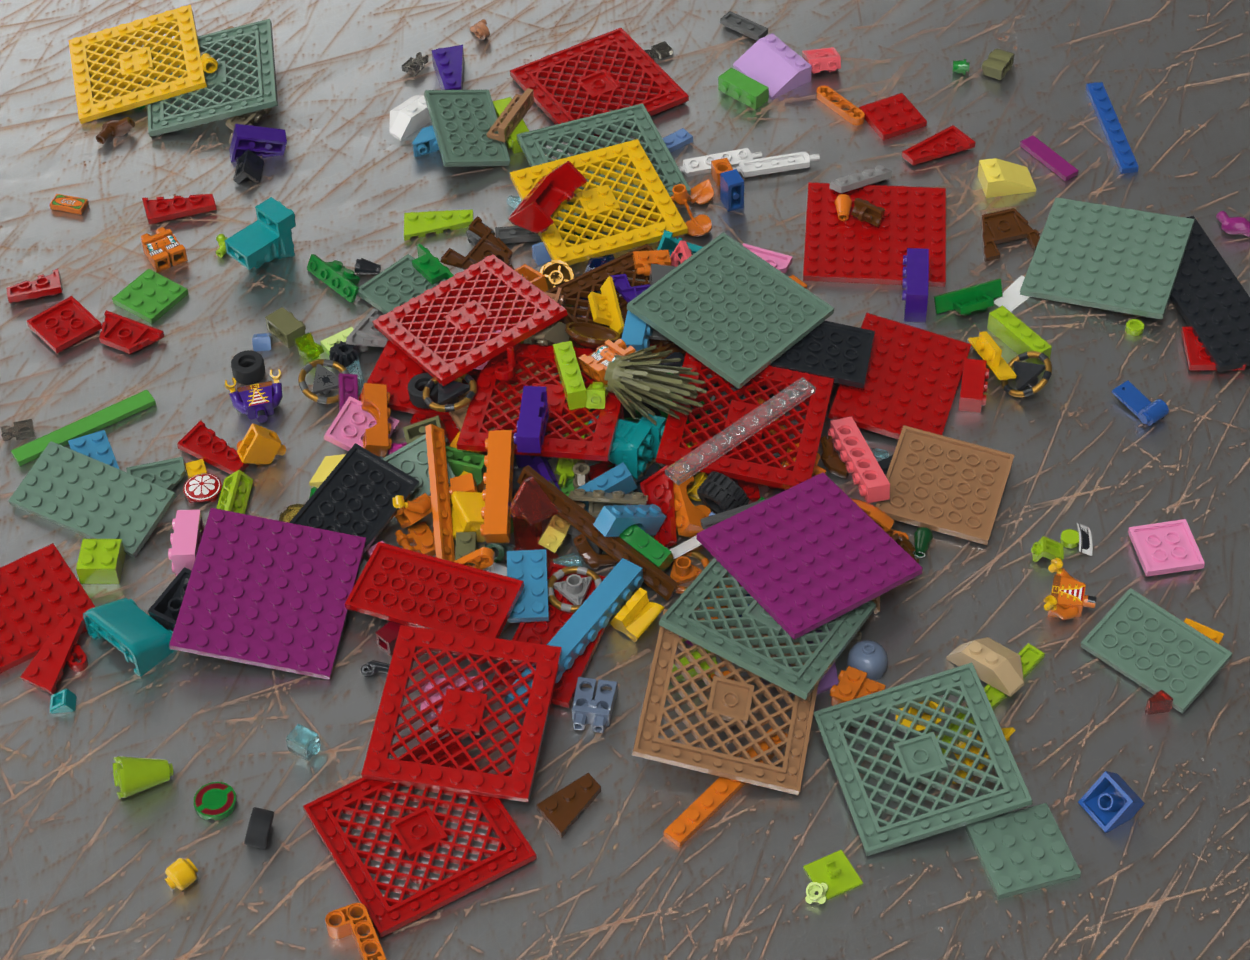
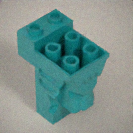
[225,197,296,270]
[588,414,666,479]

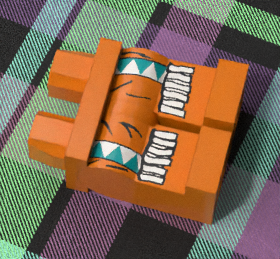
[141,227,188,273]
[578,339,636,385]

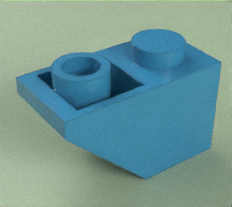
[412,125,439,157]

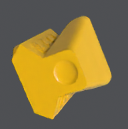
[451,491,485,543]
[610,588,665,642]

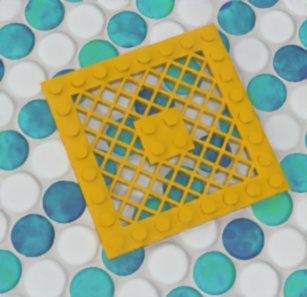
[68,5,207,124]
[510,139,688,265]

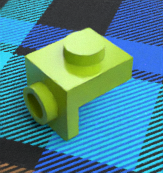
[586,382,608,409]

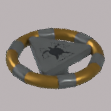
[298,359,350,404]

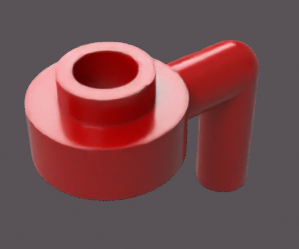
[494,346,516,382]

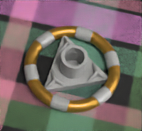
[548,566,602,613]

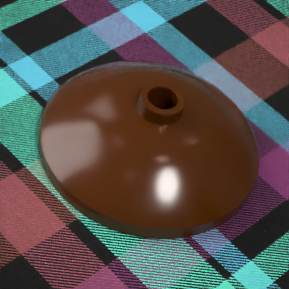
[565,322,620,349]

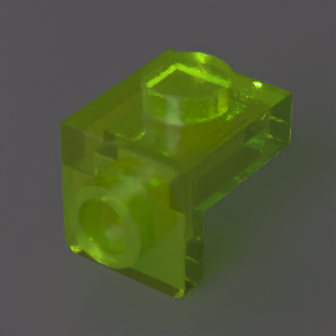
[294,333,324,360]

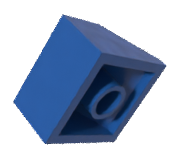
[1078,771,1145,833]

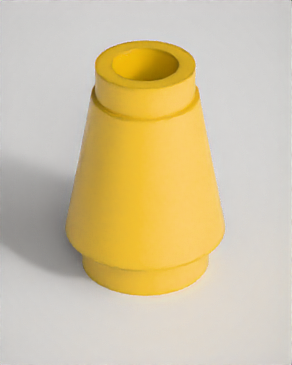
[201,53,218,73]

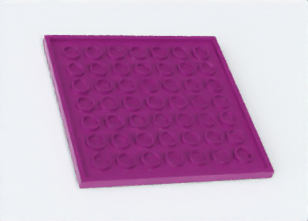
[696,472,923,640]
[169,508,366,680]

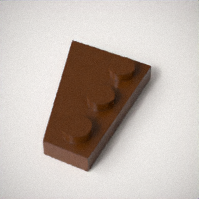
[536,773,601,838]

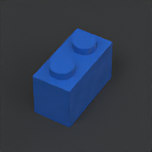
[720,169,744,212]

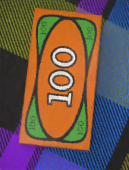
[49,194,89,215]

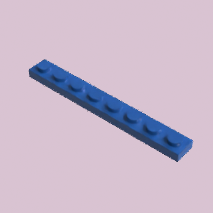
[1086,82,1139,174]

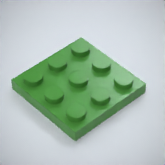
[112,269,188,324]

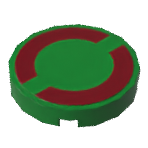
[194,782,237,821]

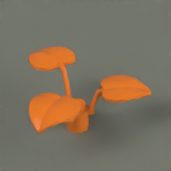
[642,179,714,236]

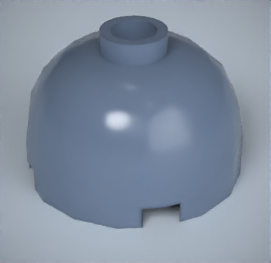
[847,640,888,681]

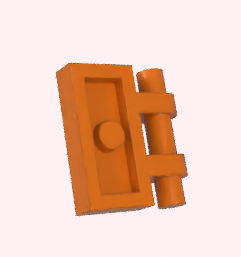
[633,250,671,276]
[395,521,436,556]

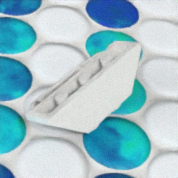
[390,95,431,141]

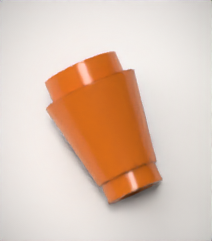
[835,194,852,221]

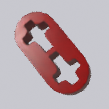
[66,643,88,672]

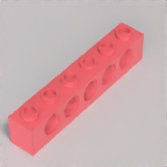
[828,417,890,503]

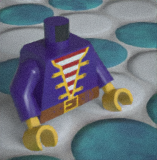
[225,369,283,423]

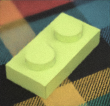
[320,326,354,355]

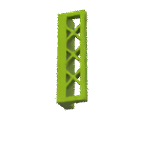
[216,470,253,514]

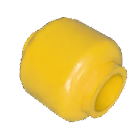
[164,858,198,891]

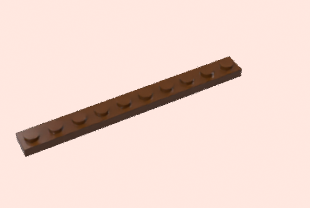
[517,465,679,601]

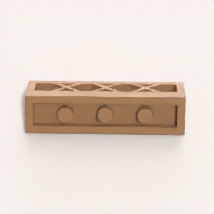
[487,88,534,142]

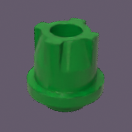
[952,59,970,75]

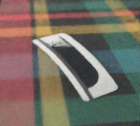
[1077,523,1093,556]

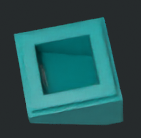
[49,688,77,714]

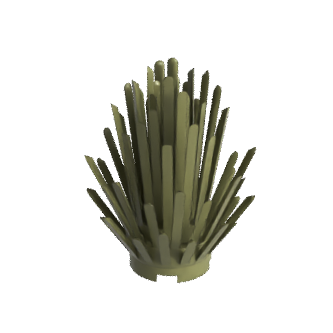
[604,345,707,425]

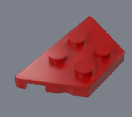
[99,310,164,354]

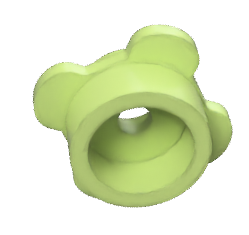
[805,882,828,904]

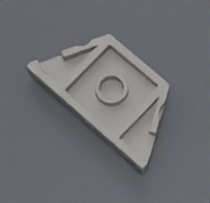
[346,308,389,347]

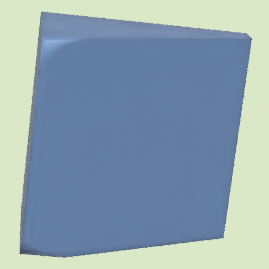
[532,242,552,265]
[252,333,272,352]

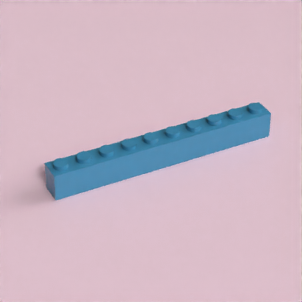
[504,558,644,717]

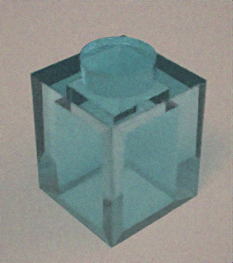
[286,724,321,761]

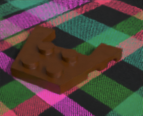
[981,208,1040,262]
[440,216,513,270]

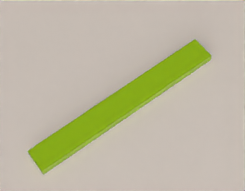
[936,643,1045,756]

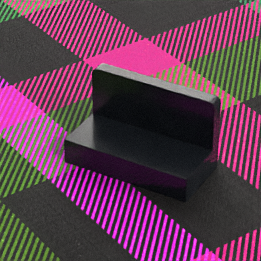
[233,149,264,184]

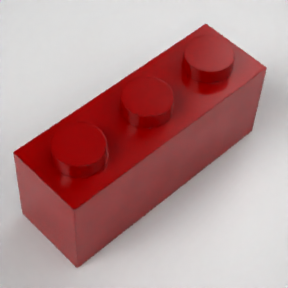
[958,358,990,413]

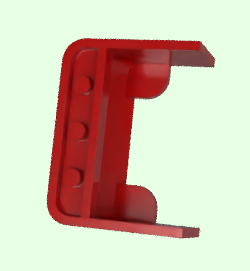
[508,161,587,234]

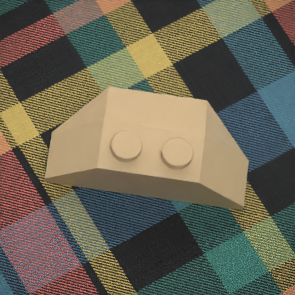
[946,637,1024,697]

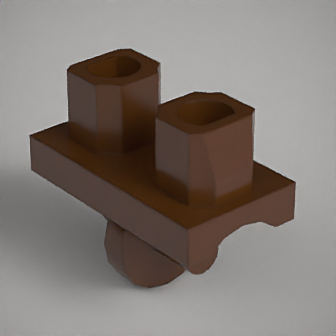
[851,198,885,227]

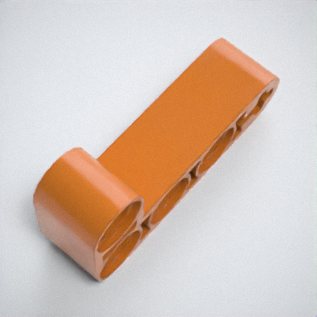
[325,903,387,960]

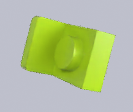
[1031,536,1064,563]

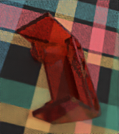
[510,476,562,568]

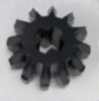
[329,341,360,370]

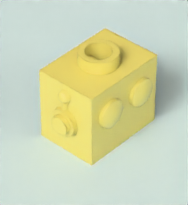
[538,514,571,553]

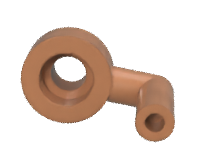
[470,19,490,40]

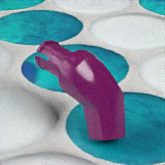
[1216,211,1250,237]

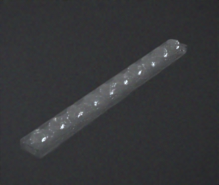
[665,377,816,485]

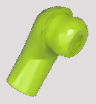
[216,234,228,258]

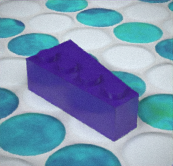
[431,45,464,90]
[902,248,929,323]

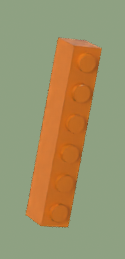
[480,430,515,543]

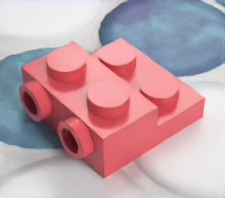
[802,47,841,74]

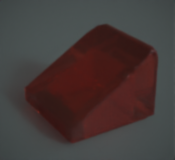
[1145,690,1173,715]

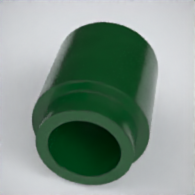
[487,543,507,563]

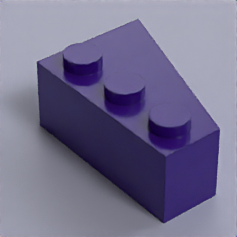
[229,124,287,162]
[514,386,549,453]

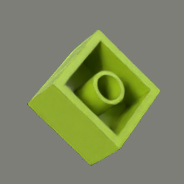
[76,539,126,584]

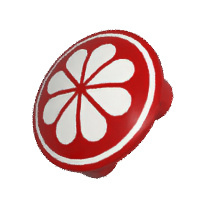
[183,473,222,503]

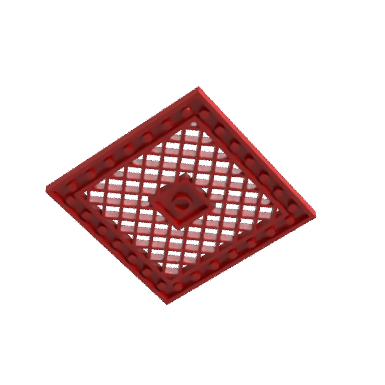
[510,28,689,147]
[372,254,568,386]
[456,344,623,462]
[656,352,834,490]
[361,625,562,803]
[303,733,537,938]

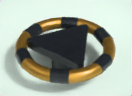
[1001,351,1052,397]
[423,373,477,412]

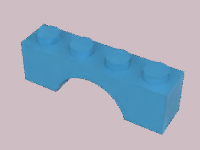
[593,504,666,537]

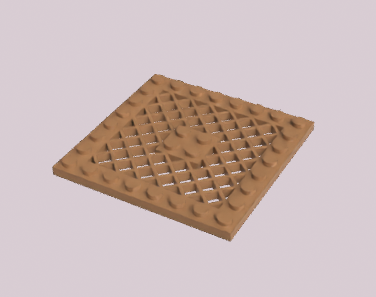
[632,609,818,795]

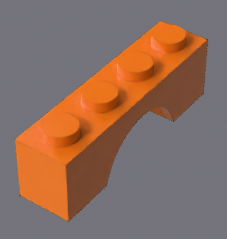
[361,383,392,457]
[670,465,705,538]

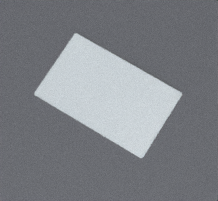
[994,275,1029,312]

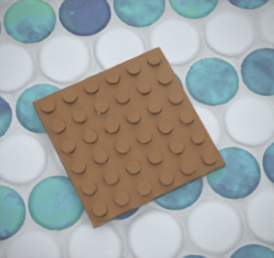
[875,425,1015,545]

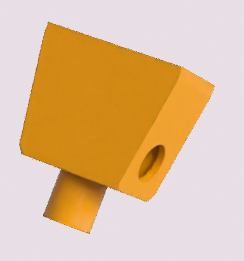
[237,423,286,464]

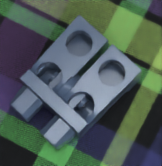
[572,677,618,733]

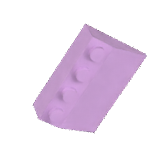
[733,33,812,99]

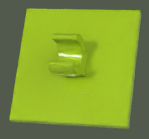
[803,850,863,900]

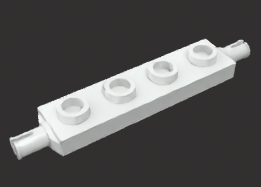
[678,148,762,177]
[732,151,820,178]

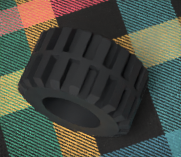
[697,471,749,514]

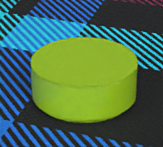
[1125,319,1144,336]
[1060,529,1079,549]

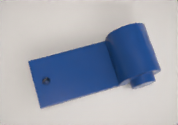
[1112,380,1169,426]

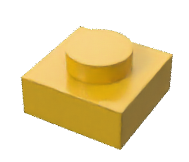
[184,459,207,479]

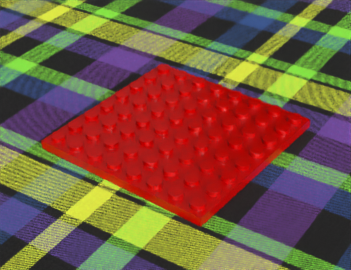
[803,182,946,287]

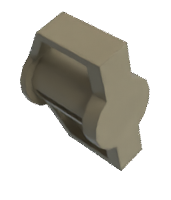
[573,460,590,489]

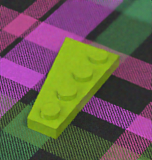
[404,209,473,241]

